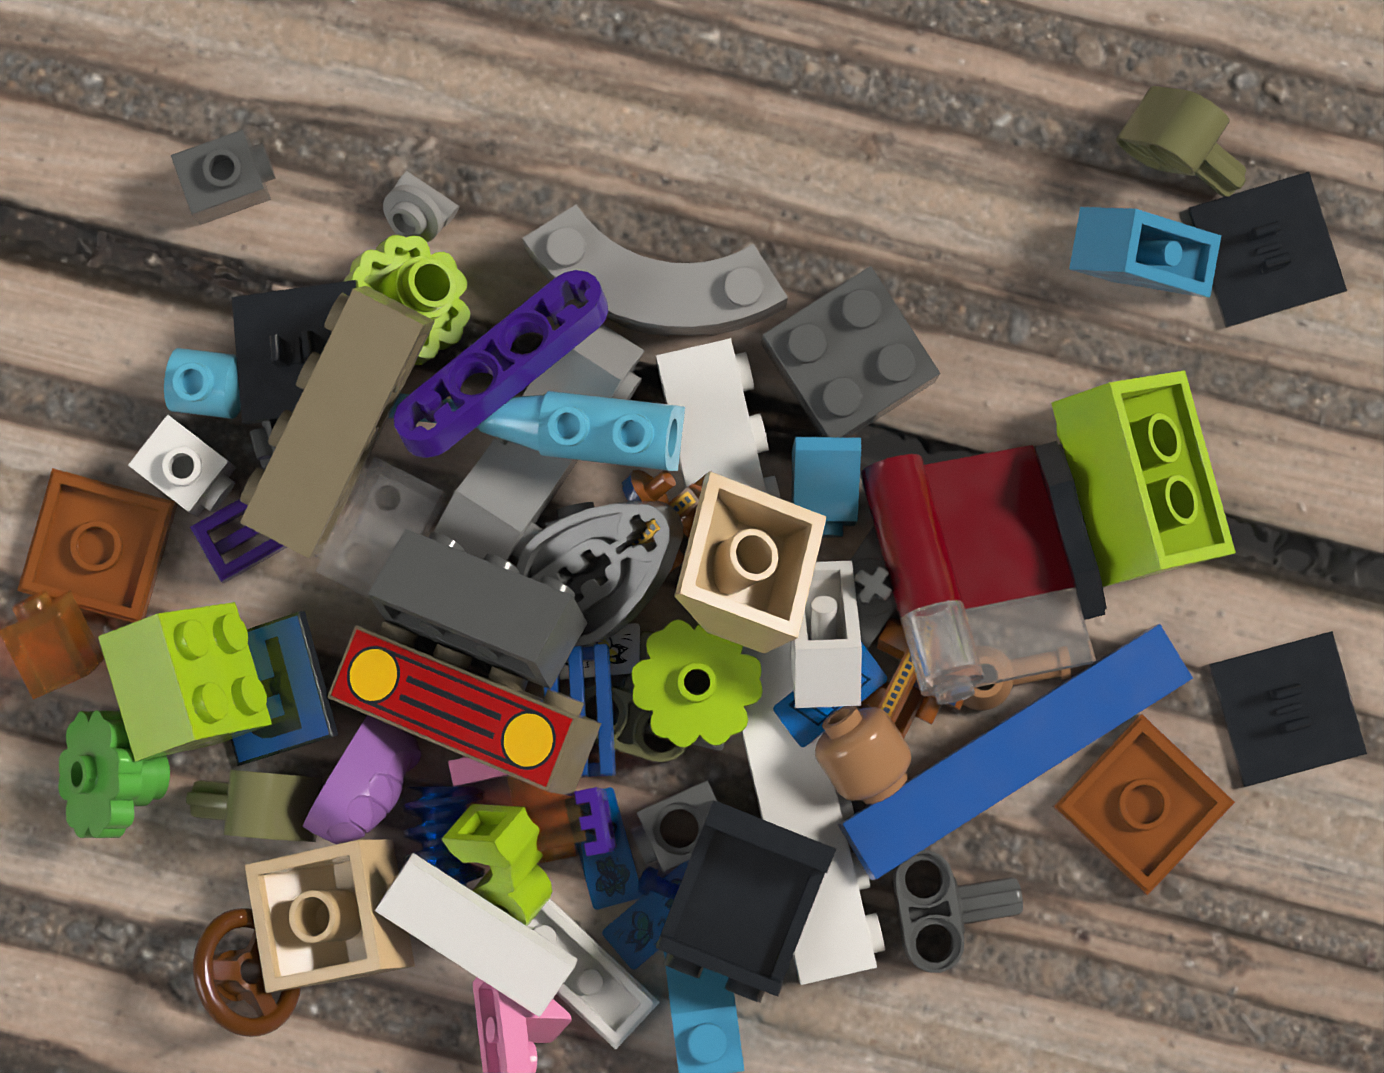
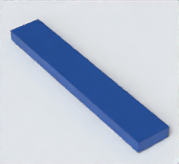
[837,624,1193,880]

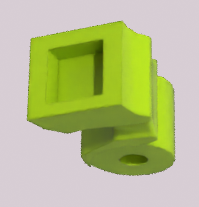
[442,804,552,926]

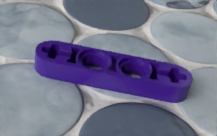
[394,270,608,458]

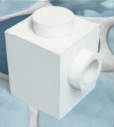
[128,415,236,517]

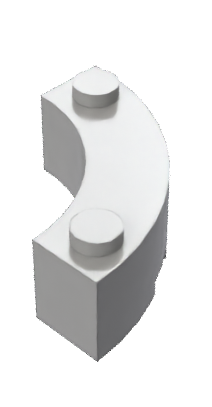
[522,204,788,337]
[434,324,644,561]

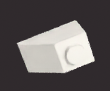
[790,561,862,708]

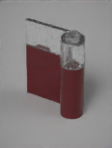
[860,445,1096,704]

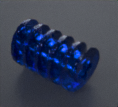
[403,786,486,890]

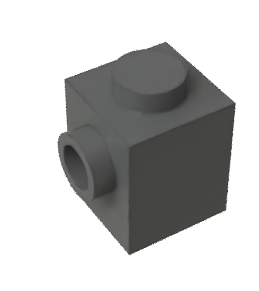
[171,129,276,225]

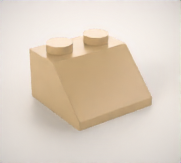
[675,471,827,654]
[245,839,415,993]

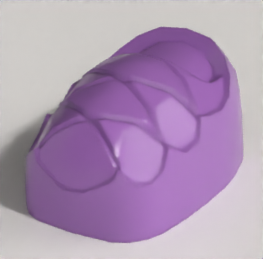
[302,715,421,845]

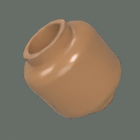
[815,706,911,805]

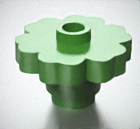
[58,710,170,838]

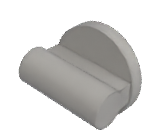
[383,171,460,242]

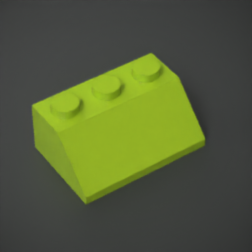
[1051,370,1236,587]

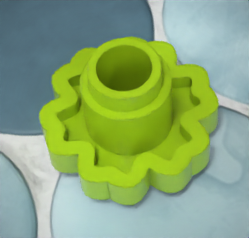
[344,235,471,365]
[631,619,763,748]

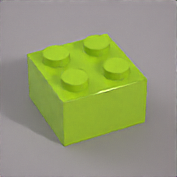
[98,602,272,762]

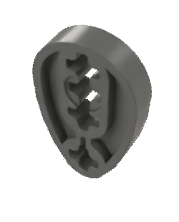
[517,501,683,646]

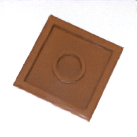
[17,468,178,623]
[1052,714,1235,895]

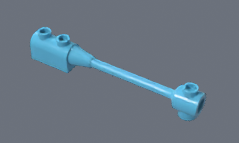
[164,348,685,471]

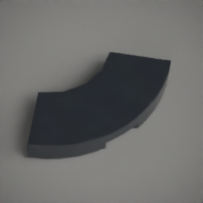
[1035,441,1107,620]

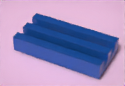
[544,644,616,778]

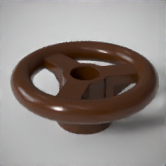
[193,908,301,1037]

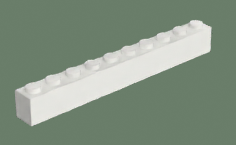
[656,338,885,985]

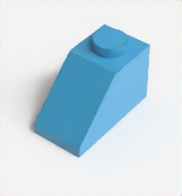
[1069,207,1221,298]
[791,437,861,538]
[664,952,745,1073]

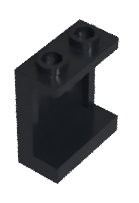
[655,800,836,1003]

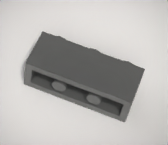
[368,528,587,689]

